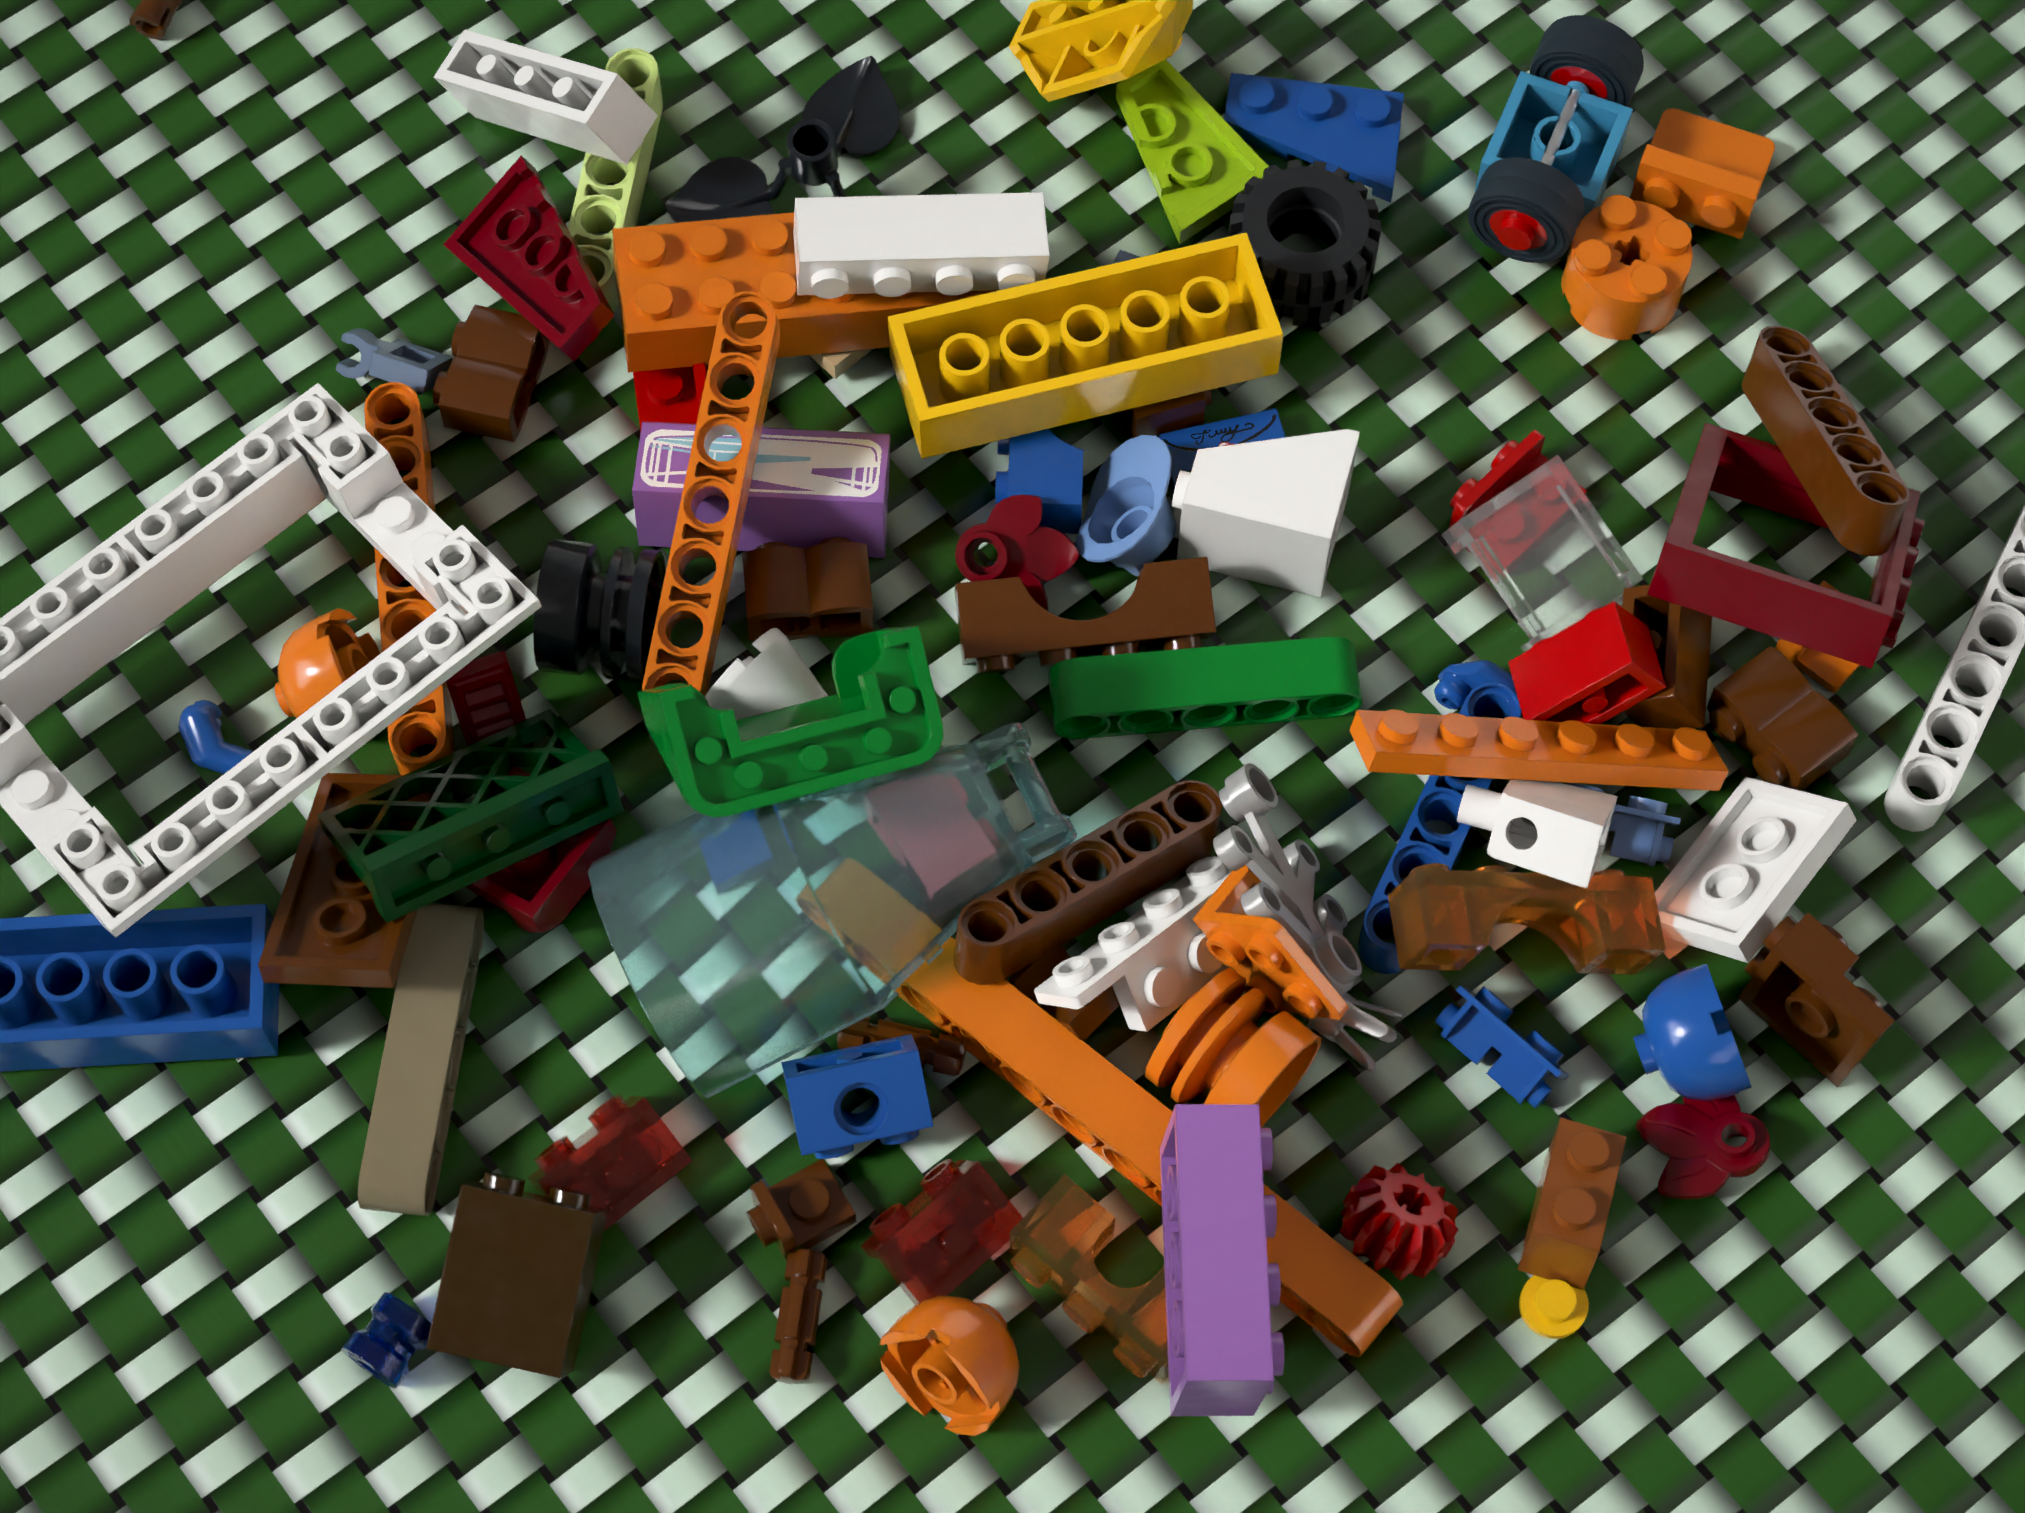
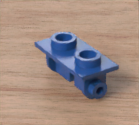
[1435,986,1570,1109]

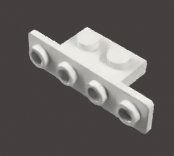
[1034,856,1232,1032]

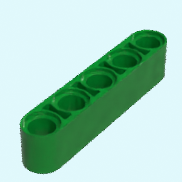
[1048,637,1363,739]

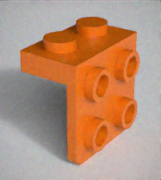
[1630,108,1775,240]
[1192,865,1349,1020]

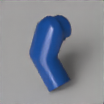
[1434,660,1517,710]
[178,700,254,774]

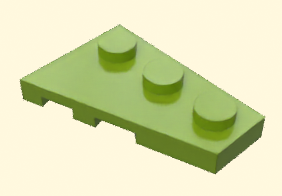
[1116,59,1269,244]

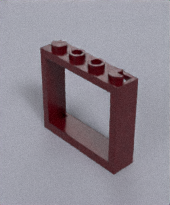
[1647,423,1925,669]

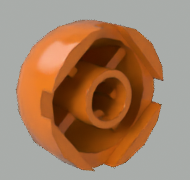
[275,608,381,718]
[880,1295,1020,1436]

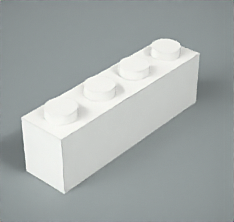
[434,29,658,165]
[793,192,1050,299]

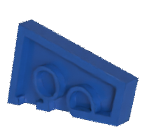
[1224,73,1404,203]

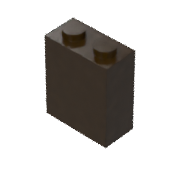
[426,1172,608,1378]

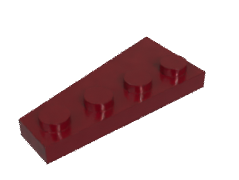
[443,155,615,361]

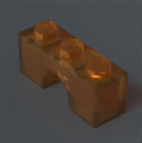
[1010,1174,1169,1385]

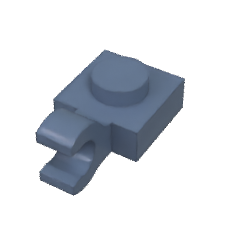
[336,328,453,395]

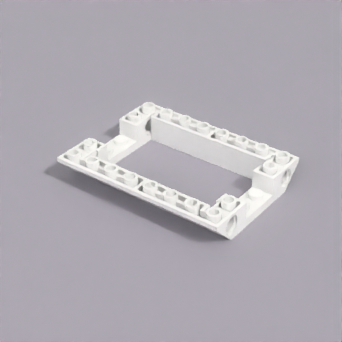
[0,383,542,937]

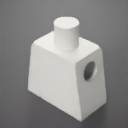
[1457,780,1618,888]

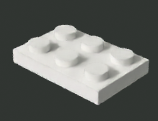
[1637,777,1857,963]

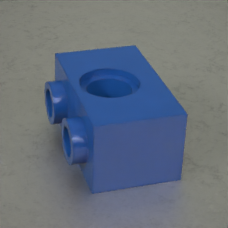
[781,1034,934,1159]

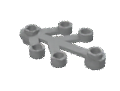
[1213,763,1362,995]

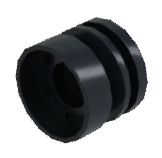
[533,539,666,682]

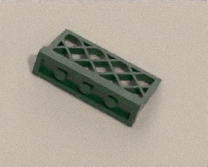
[317,709,624,923]

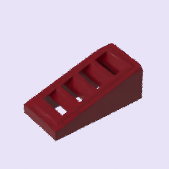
[446,651,533,748]

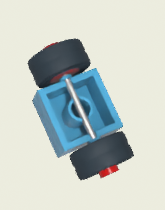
[1468,15,1644,263]

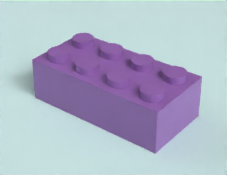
[1160,1104,1284,1416]

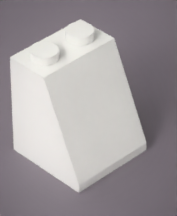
[1172,429,1360,598]

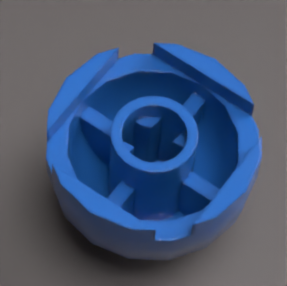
[1633,964,1752,1101]

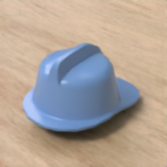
[1076,435,1177,576]

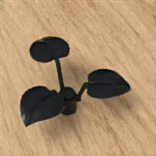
[665,56,900,223]

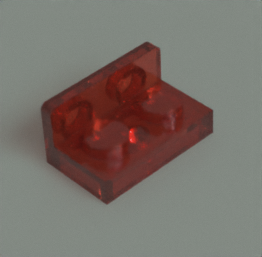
[528,1094,693,1231]
[861,1159,1028,1305]

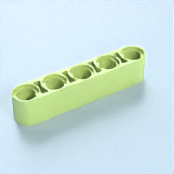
[568,48,663,312]

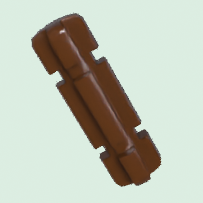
[837,1012,966,1076]
[770,1249,827,1384]

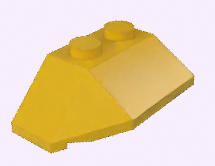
[1009,0,1193,102]

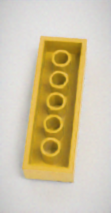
[888,232,1283,459]

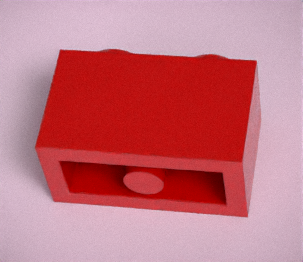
[1508,601,1666,724]

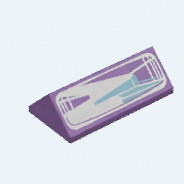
[632,421,891,558]

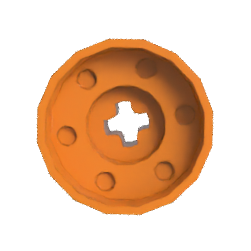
[1145,967,1322,1128]

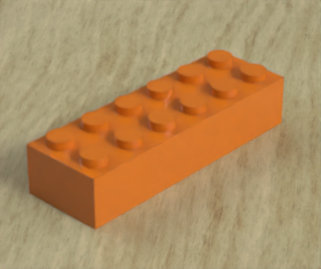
[612,212,994,372]

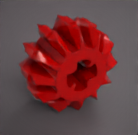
[1340,1163,1459,1281]

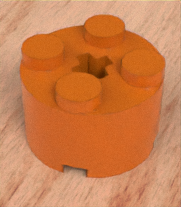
[1561,195,1693,340]

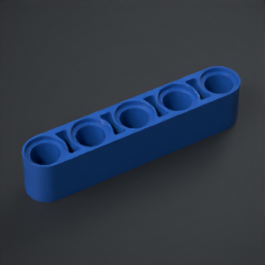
[1357,683,1522,974]

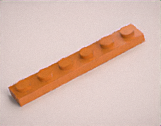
[1350,709,1729,791]

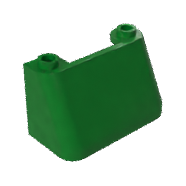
[637,626,944,817]

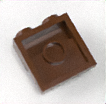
[1738,912,1895,1088]

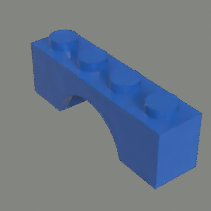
[995,429,1084,534]

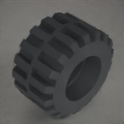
[1228,160,1381,326]

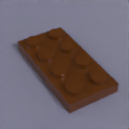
[258,773,451,988]

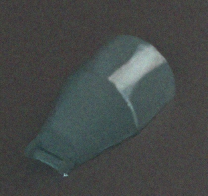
[588,722,1077,1098]

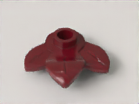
[955,494,1080,611]
[1635,1095,1771,1199]

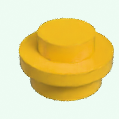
[1519,1275,1589,1339]

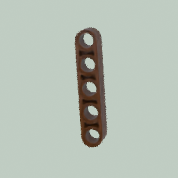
[1741,326,1910,556]
[954,780,1222,985]

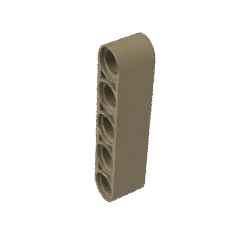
[358,903,484,1217]

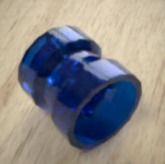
[341,1292,431,1389]

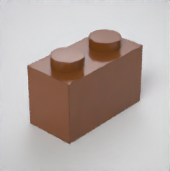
[1517,1117,1627,1290]

